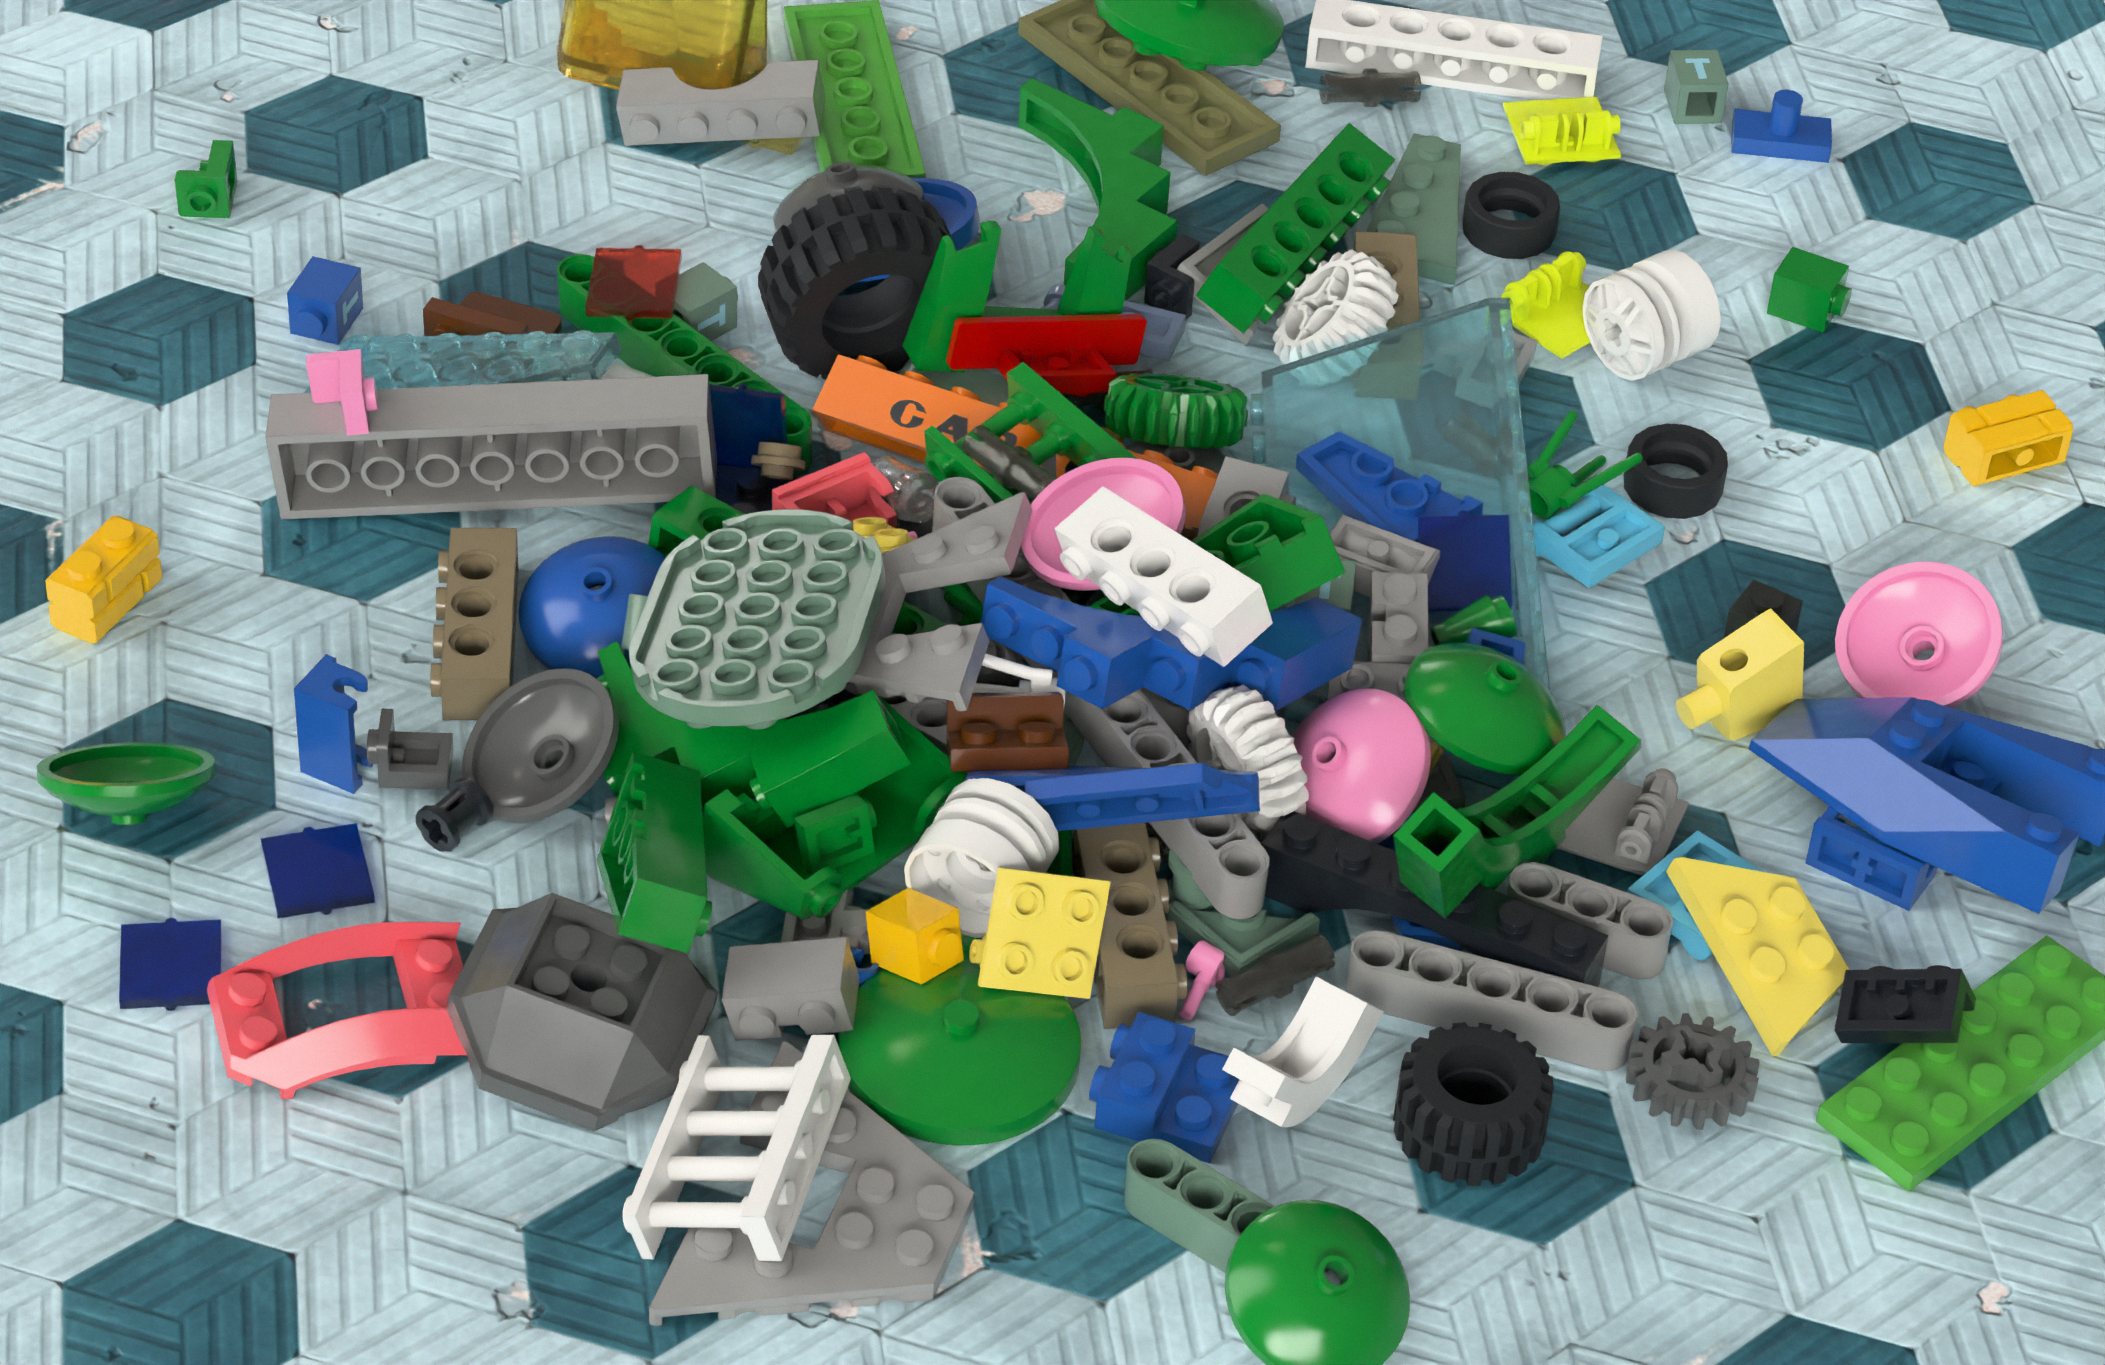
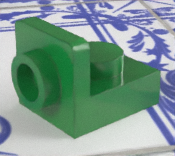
[174,140,238,218]
[794,793,877,875]

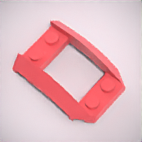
[207,922,471,1099]

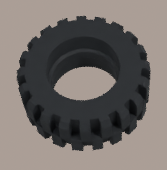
[758,185,957,380]

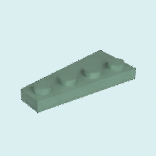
[1366,133,1461,285]

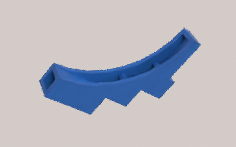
[981,577,1362,711]

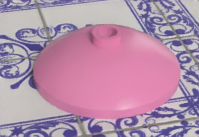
[1021,458,1186,591]
[1835,562,2003,708]
[1291,688,1431,844]

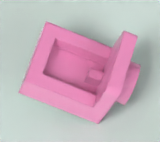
[306,349,378,436]

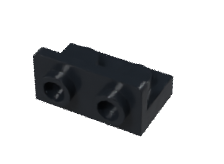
[1834,965,1976,1043]

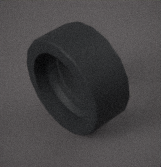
[1462,172,1560,259]
[1623,423,1728,519]

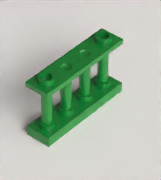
[924,362,1137,591]

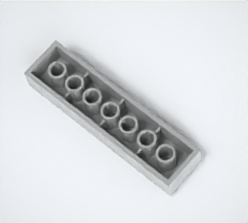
[265,374,717,520]

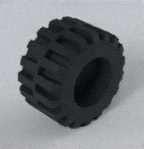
[1393,1022,1554,1186]

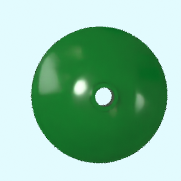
[1404,643,1566,775]
[37,742,216,825]
[1225,1200,1410,1365]

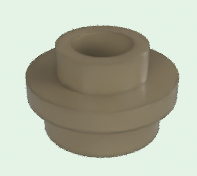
[751,442,806,480]

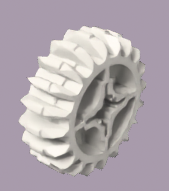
[1272,249,1399,386]
[1187,684,1309,840]

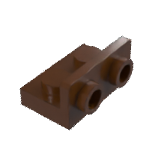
[946,692,1069,772]

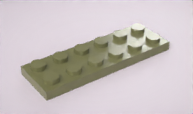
[1018,0,1281,176]

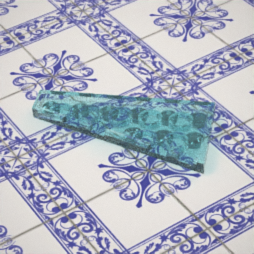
[304,330,622,393]

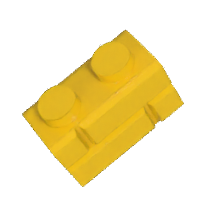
[1943,390,2073,487]
[45,515,162,644]

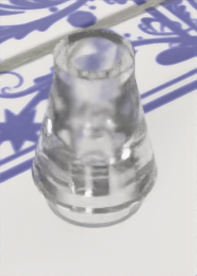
[873,456,939,523]

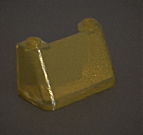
[557,0,767,90]

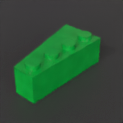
[1089,494,1346,616]
[596,752,712,953]

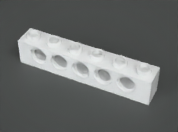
[1305,0,1603,100]

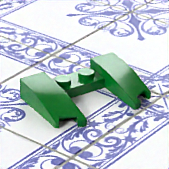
[902,220,1132,373]

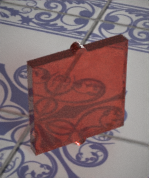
[585,245,682,321]

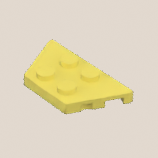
[1666,857,1850,1057]

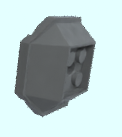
[446,893,718,1131]

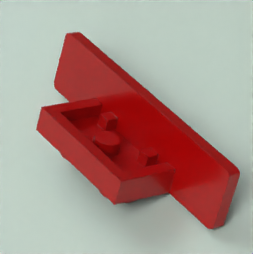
[946,314,1147,397]

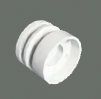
[1582,249,1721,381]
[904,778,1059,938]

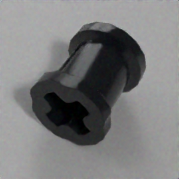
[415,777,493,852]

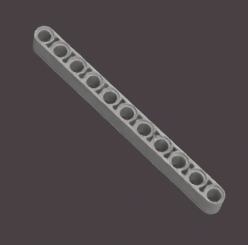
[932,477,1269,919]

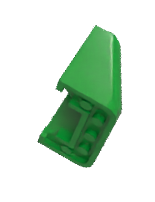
[703,696,968,920]

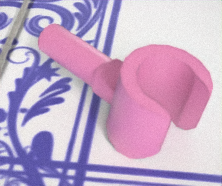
[1179,940,1225,1021]

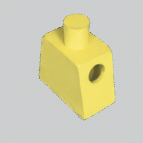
[1676,608,1804,741]

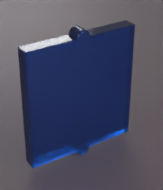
[709,384,787,469]
[1418,510,1512,612]
[261,823,375,918]
[119,918,222,1011]

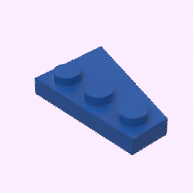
[1296,431,1483,547]

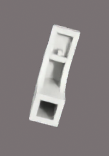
[1222,977,1384,1128]

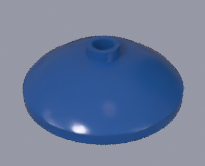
[519,536,666,679]

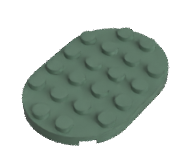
[629,509,885,729]

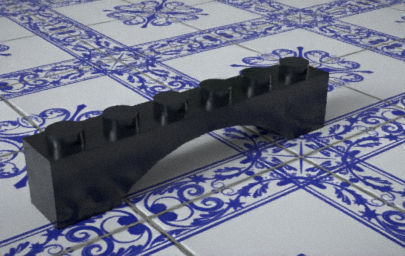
[1261,811,1609,987]

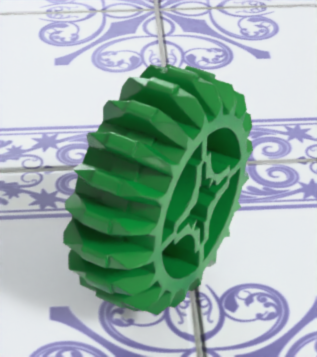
[1104,373,1248,449]

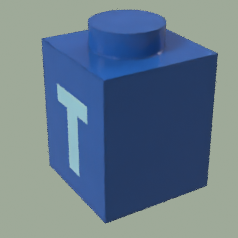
[287,256,363,345]

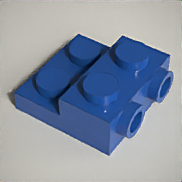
[1089,1012,1240,1164]

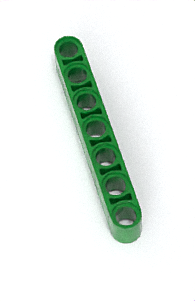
[557,254,812,474]

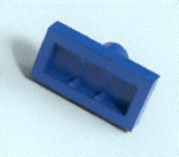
[1731,89,1832,163]

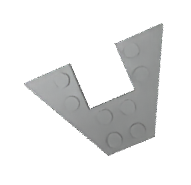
[848,492,1032,711]
[649,1041,975,1326]

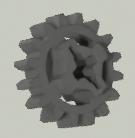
[1625,1013,1760,1130]

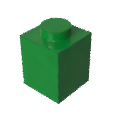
[1767,247,1852,333]

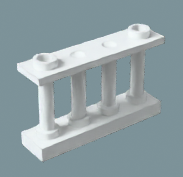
[623,1035,851,1261]

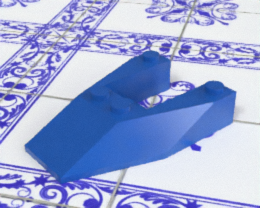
[1748,697,2105,914]

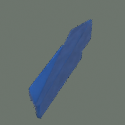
[966,763,1260,831]

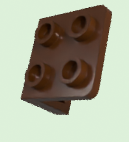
[423,292,562,383]

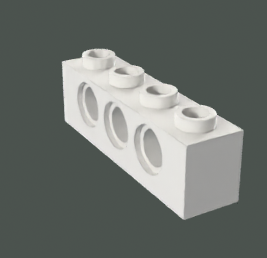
[1054,486,1273,667]

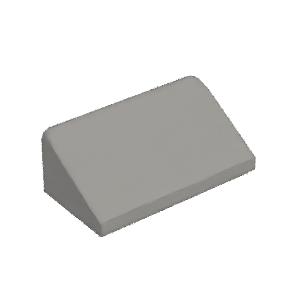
[1329,514,1440,597]

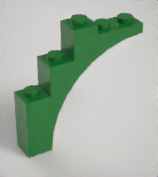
[1018,78,1178,300]
[597,641,912,828]
[1393,705,1641,919]

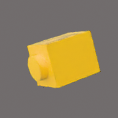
[865,888,964,985]

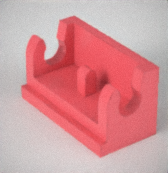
[772,452,897,527]

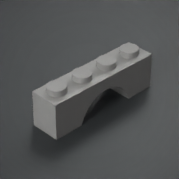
[616,60,825,146]

